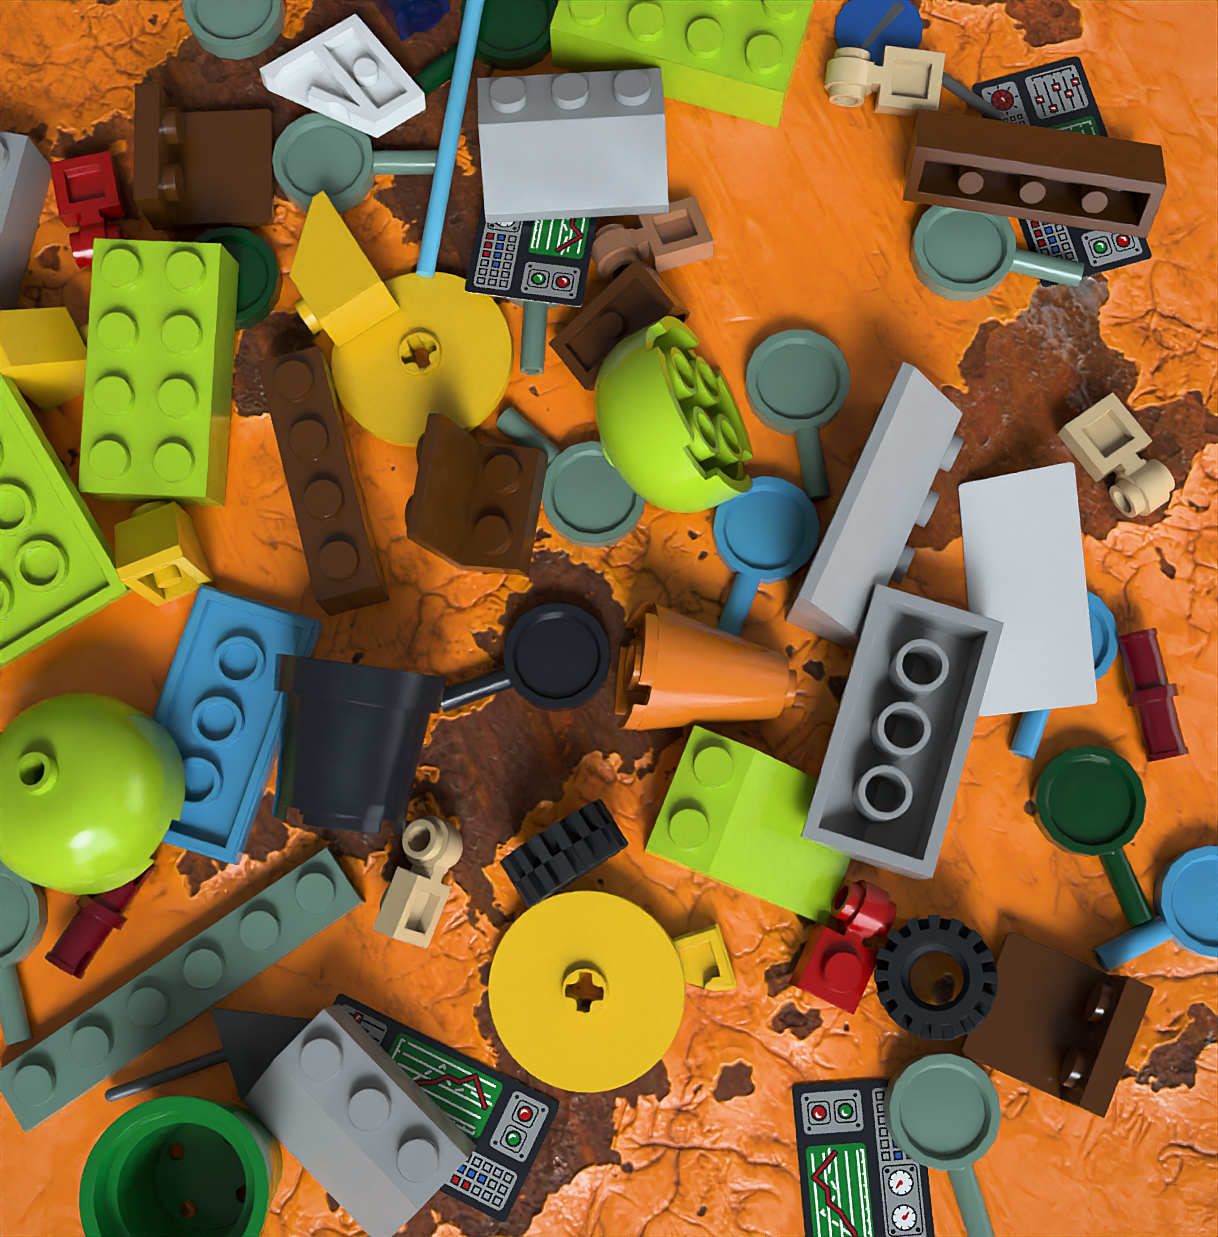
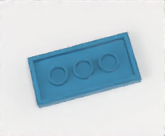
[152,584,323,865]

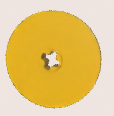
[331,272,514,447]
[488,890,686,1093]

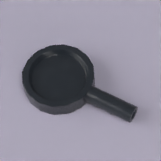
[441,602,611,713]

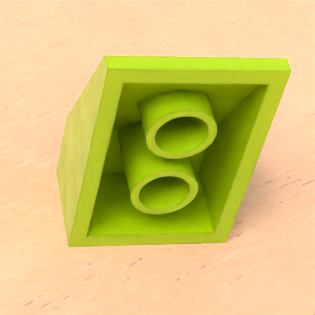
[644,725,851,926]

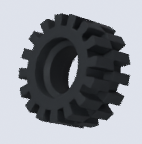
[500,799,629,908]
[874,915,998,1041]

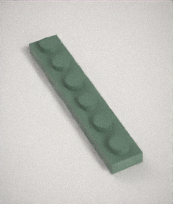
[0,847,365,1133]

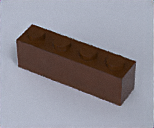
[903,108,1167,238]
[257,346,390,616]

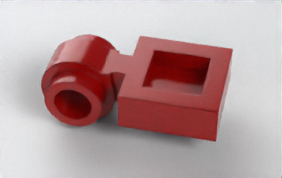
[50,151,126,271]
[788,880,897,1015]

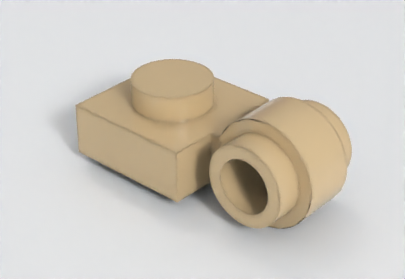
[824,45,945,118]
[1057,392,1175,518]
[372,816,463,949]

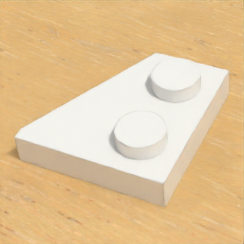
[260,14,426,138]

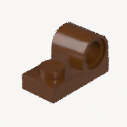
[548,258,690,391]

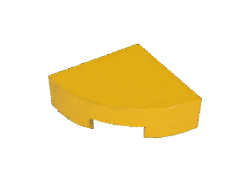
[671,924,738,991]

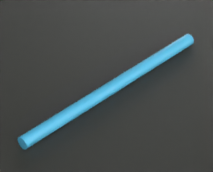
[416,0,484,278]

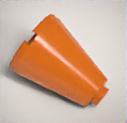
[614,600,798,731]

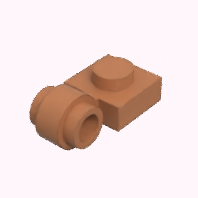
[591,196,714,283]

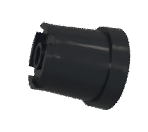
[272,653,447,834]

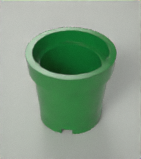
[79,1096,283,1237]

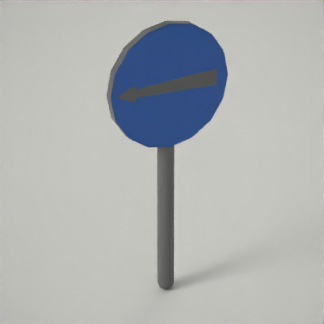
[834,0,1004,121]

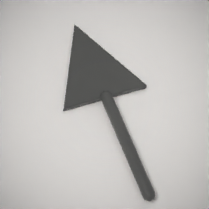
[104,1007,313,1103]

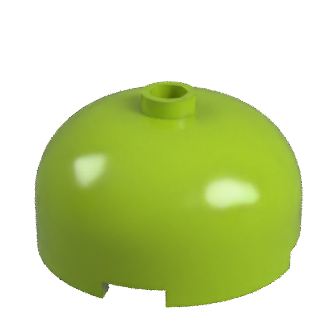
[593,316,753,513]
[0,692,185,895]

